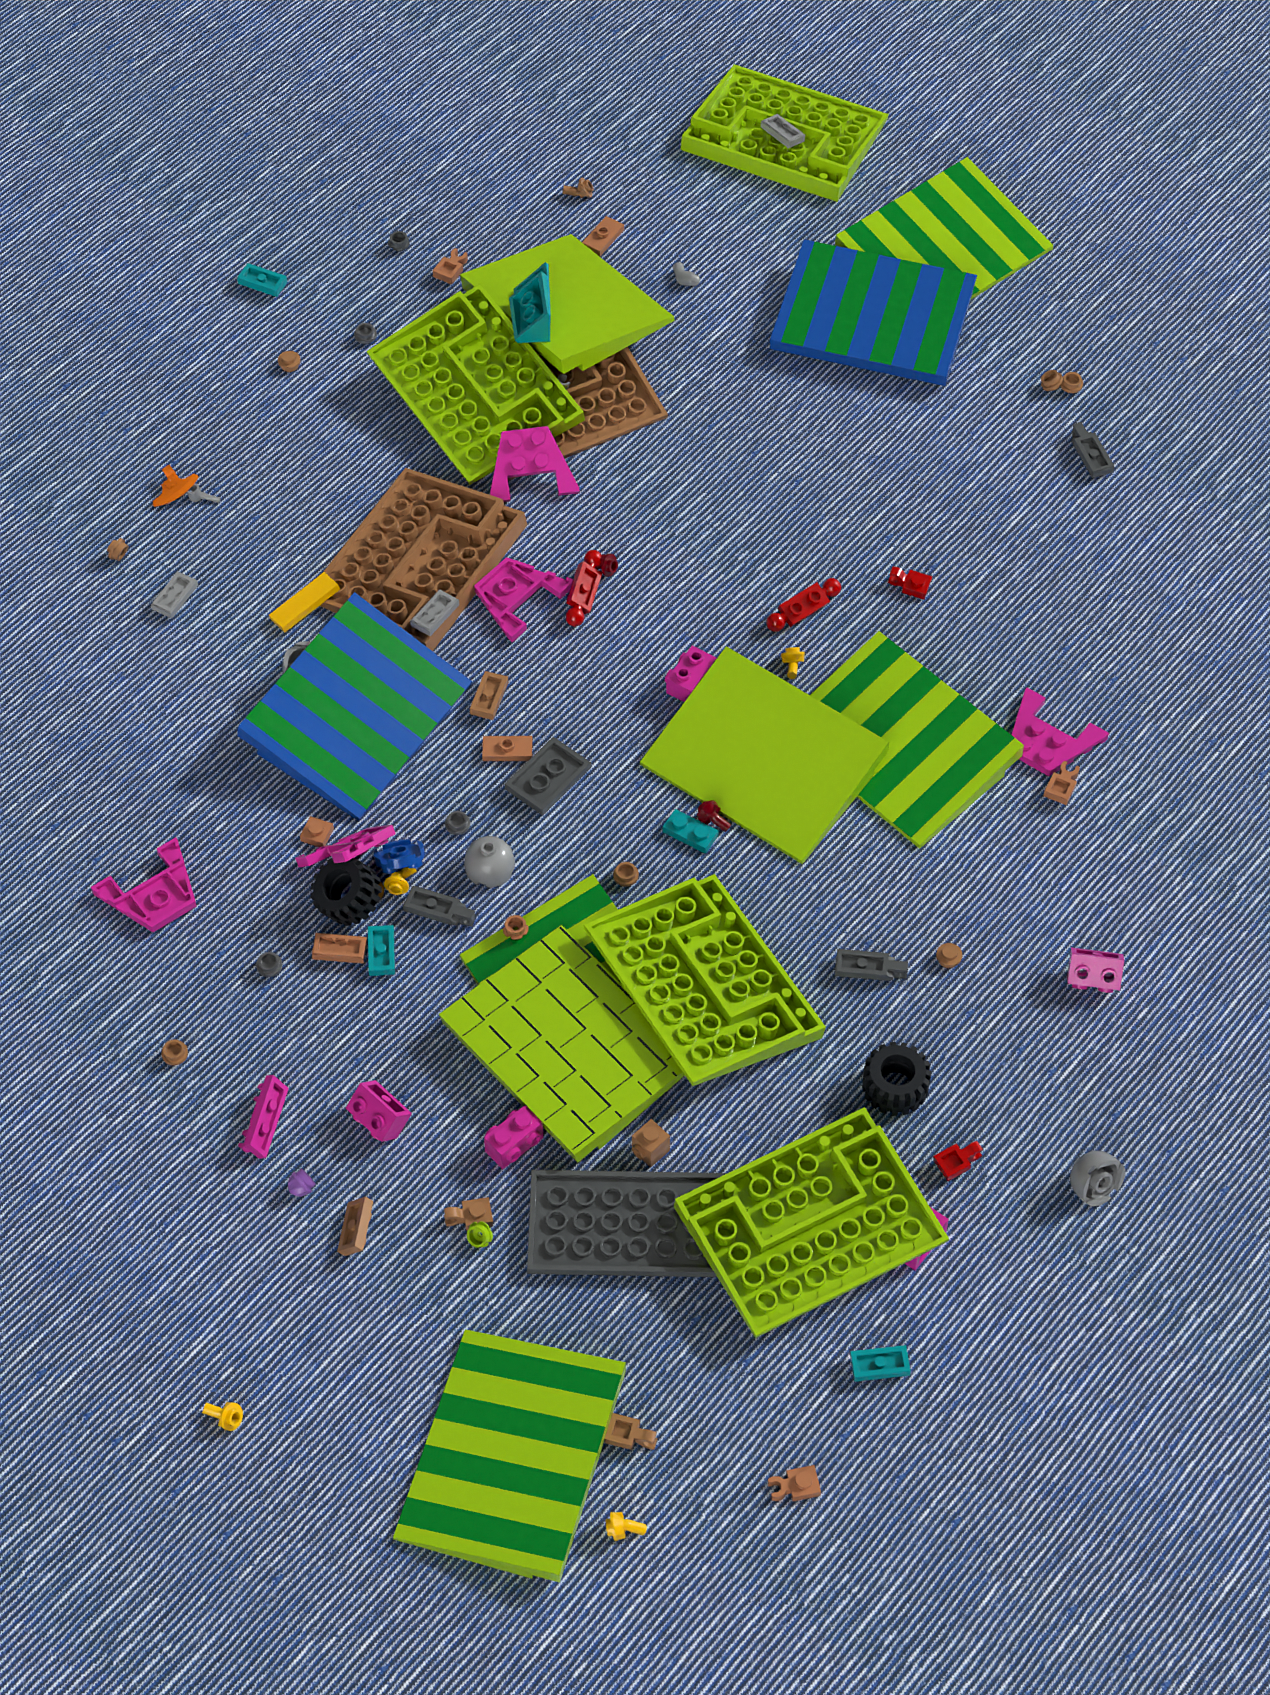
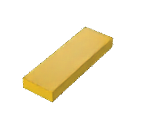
[269,572,340,633]

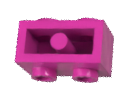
[665,645,717,702]
[1067,947,1124,993]
[346,1080,412,1142]
[484,1105,544,1170]

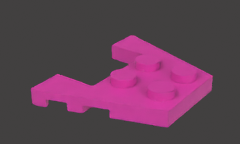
[490,426,580,502]
[474,557,573,642]
[1012,688,1109,776]
[295,825,396,867]
[91,837,197,932]

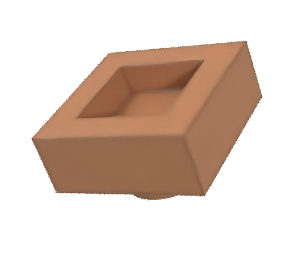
[300,816,334,847]

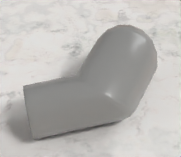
[673,262,700,287]

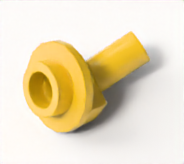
[781,647,805,679]
[384,867,417,895]
[202,1402,243,1431]
[605,1512,647,1541]

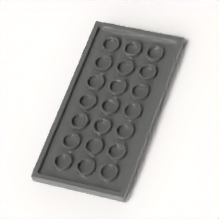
[527,1170,727,1277]

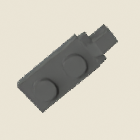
[1071,422,1115,479]
[403,886,476,927]
[835,949,908,981]

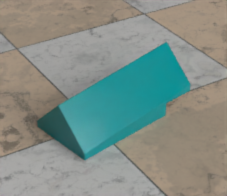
[509,262,551,343]

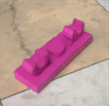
[238,1075,289,1159]

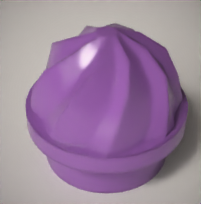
[288,1168,316,1197]

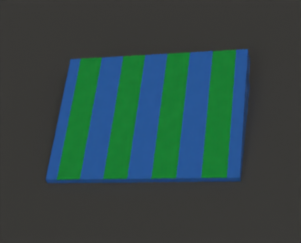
[770,239,977,386]
[237,592,472,821]

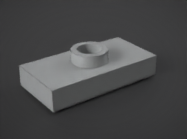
[761,114,805,148]
[151,571,198,618]
[410,589,459,636]

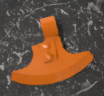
[153,464,199,507]

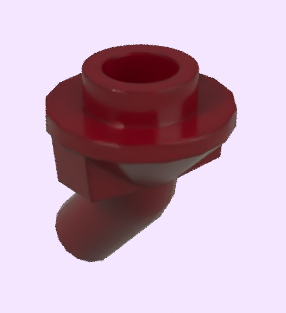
[595,553,618,577]
[697,800,731,832]

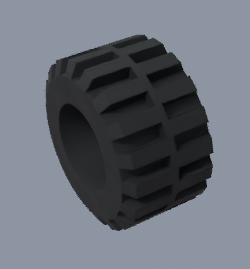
[311,858,382,926]
[862,1042,931,1116]

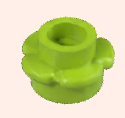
[467,1221,493,1248]

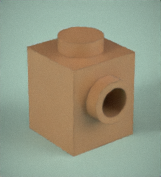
[632,1119,670,1167]

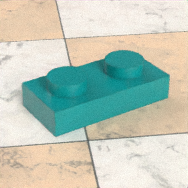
[237,263,287,297]
[662,809,719,854]
[368,925,395,976]
[850,1345,911,1382]

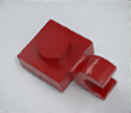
[888,566,933,600]
[933,1141,983,1181]

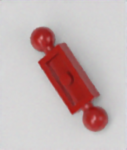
[565,550,602,627]
[766,578,841,632]

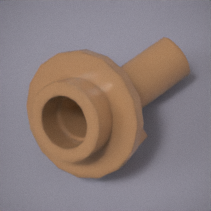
[562,178,594,198]

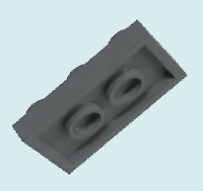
[505,737,591,816]

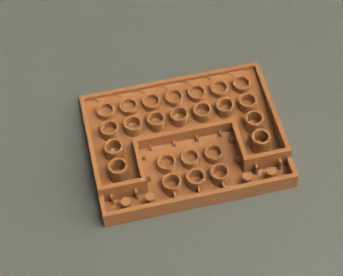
[507,347,668,481]
[320,468,527,651]

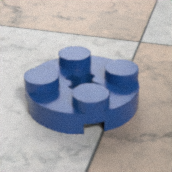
[373,839,425,874]

